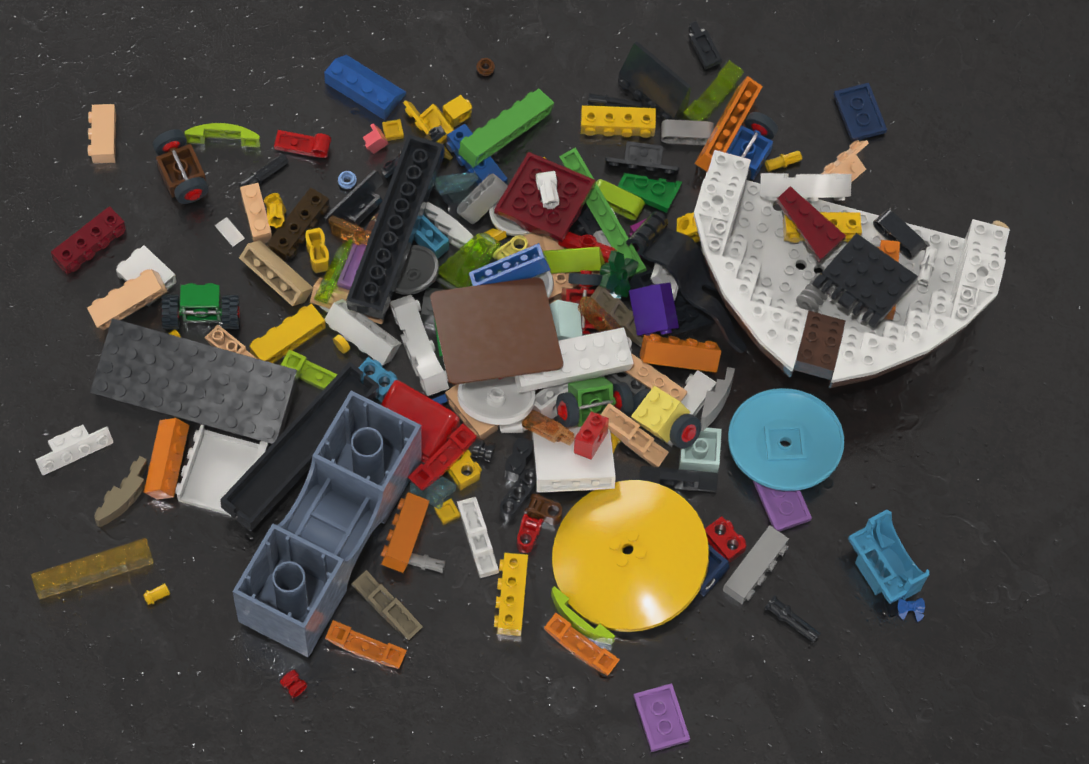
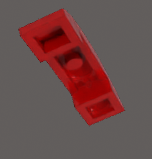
[408,423,477,491]

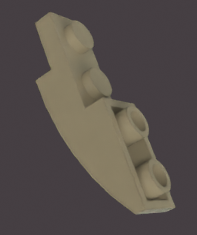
[94,456,148,527]

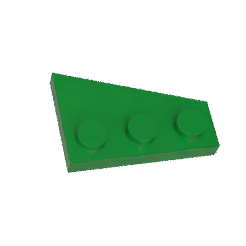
[617,173,683,213]

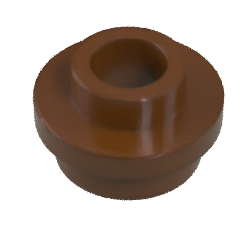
[476,58,495,76]

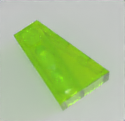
[438,233,501,288]

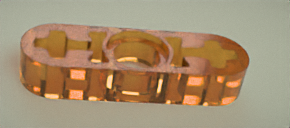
[578,296,621,332]

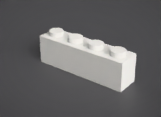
[324,299,401,365]
[653,370,716,447]

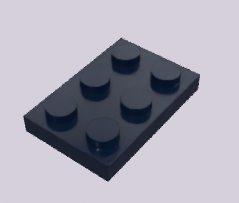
[834,83,887,142]

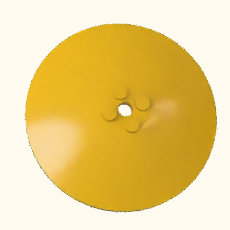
[552,480,709,632]

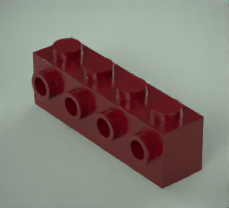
[51,206,126,275]

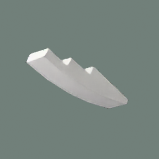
[423,202,483,259]
[457,497,499,578]

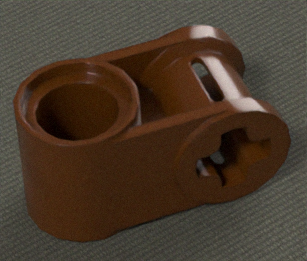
[524,494,562,525]

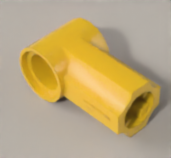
[264,193,286,228]

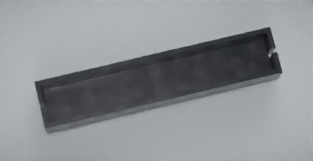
[220,362,379,532]

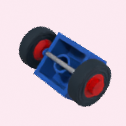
[726,112,778,180]

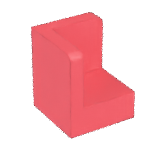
[363,123,389,154]

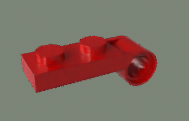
[274,130,331,158]

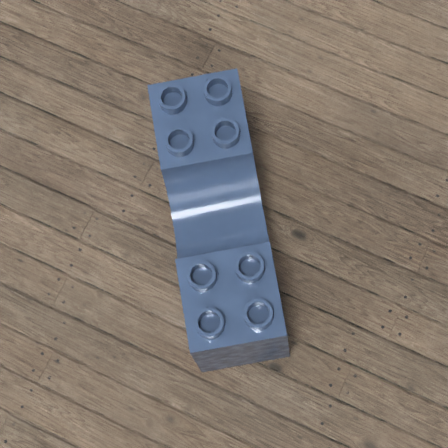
[233,391,422,657]

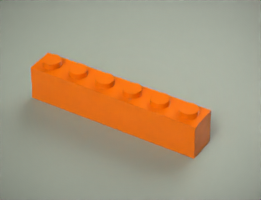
[695,76,763,172]

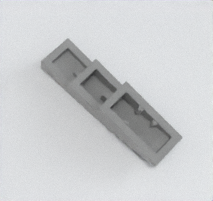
[701,367,735,431]

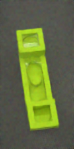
[185,123,260,147]
[281,349,338,390]
[551,586,615,645]

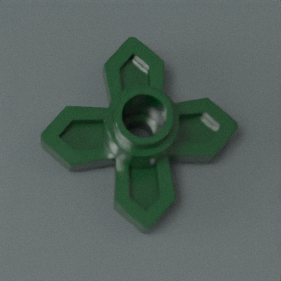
[600,250,638,298]

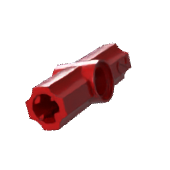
[558,232,617,263]

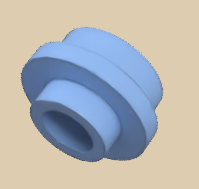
[338,171,357,189]

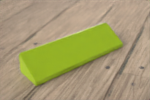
[543,247,605,274]

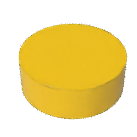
[333,334,350,354]

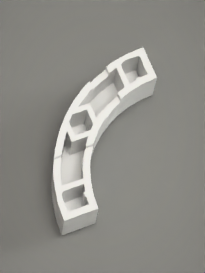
[760,173,852,201]
[390,295,449,396]

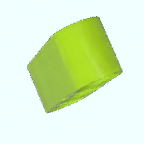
[596,179,645,220]

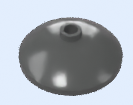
[394,245,439,295]

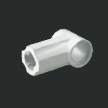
[536,171,559,209]

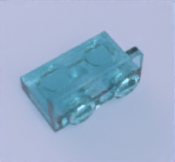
[434,172,479,195]
[410,476,457,509]

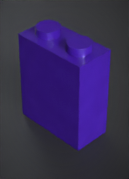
[629,282,679,336]

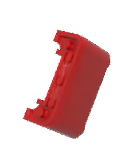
[381,380,460,463]

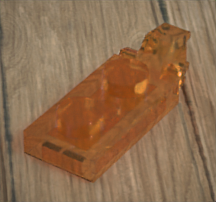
[328,215,371,246]
[522,409,574,446]

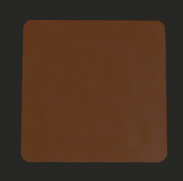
[430,277,564,384]

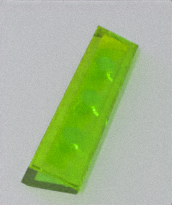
[314,239,353,304]

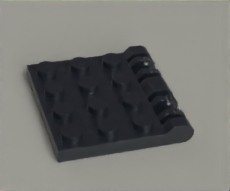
[812,233,918,329]

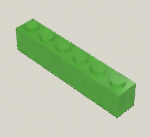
[458,89,554,168]

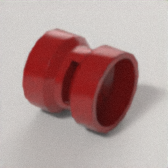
[280,670,308,698]

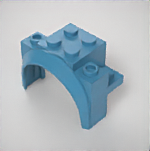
[848,509,930,604]

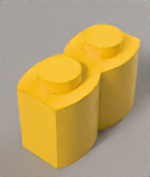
[306,228,330,273]

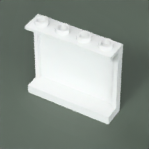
[532,424,615,492]
[175,425,269,517]

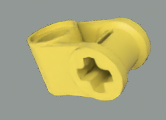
[492,235,528,260]

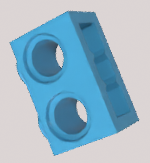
[359,357,398,402]

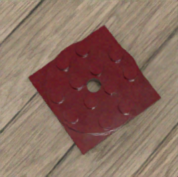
[494,152,596,242]

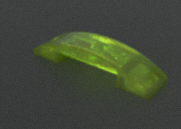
[683,61,744,121]

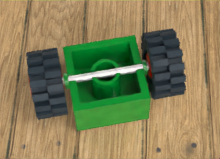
[162,283,240,329]

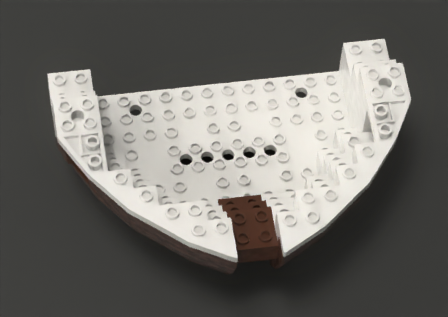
[693,150,1010,388]

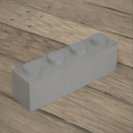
[723,525,789,604]

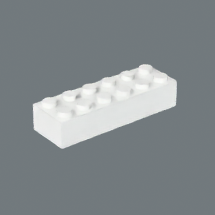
[514,327,634,393]

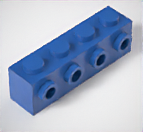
[446,124,508,185]
[469,243,551,286]

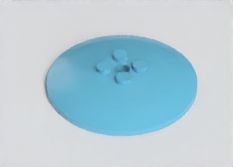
[728,388,844,491]

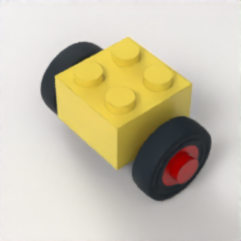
[630,386,701,449]

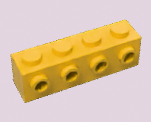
[581,106,656,138]
[783,212,862,243]
[494,553,528,636]

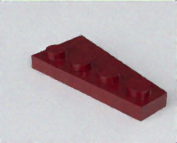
[777,186,846,263]

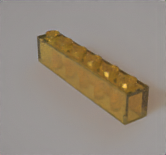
[31,538,154,600]

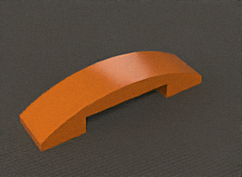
[544,613,620,676]
[325,620,407,669]

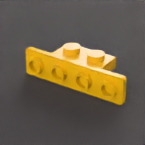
[403,100,455,160]

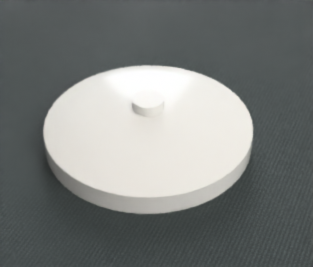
[457,376,535,425]

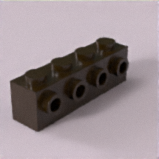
[267,187,330,263]

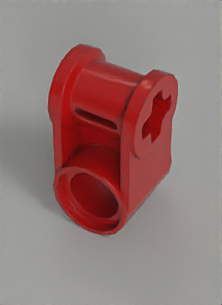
[516,513,544,553]

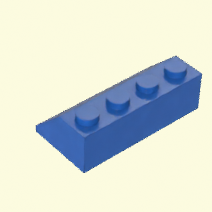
[324,55,406,120]

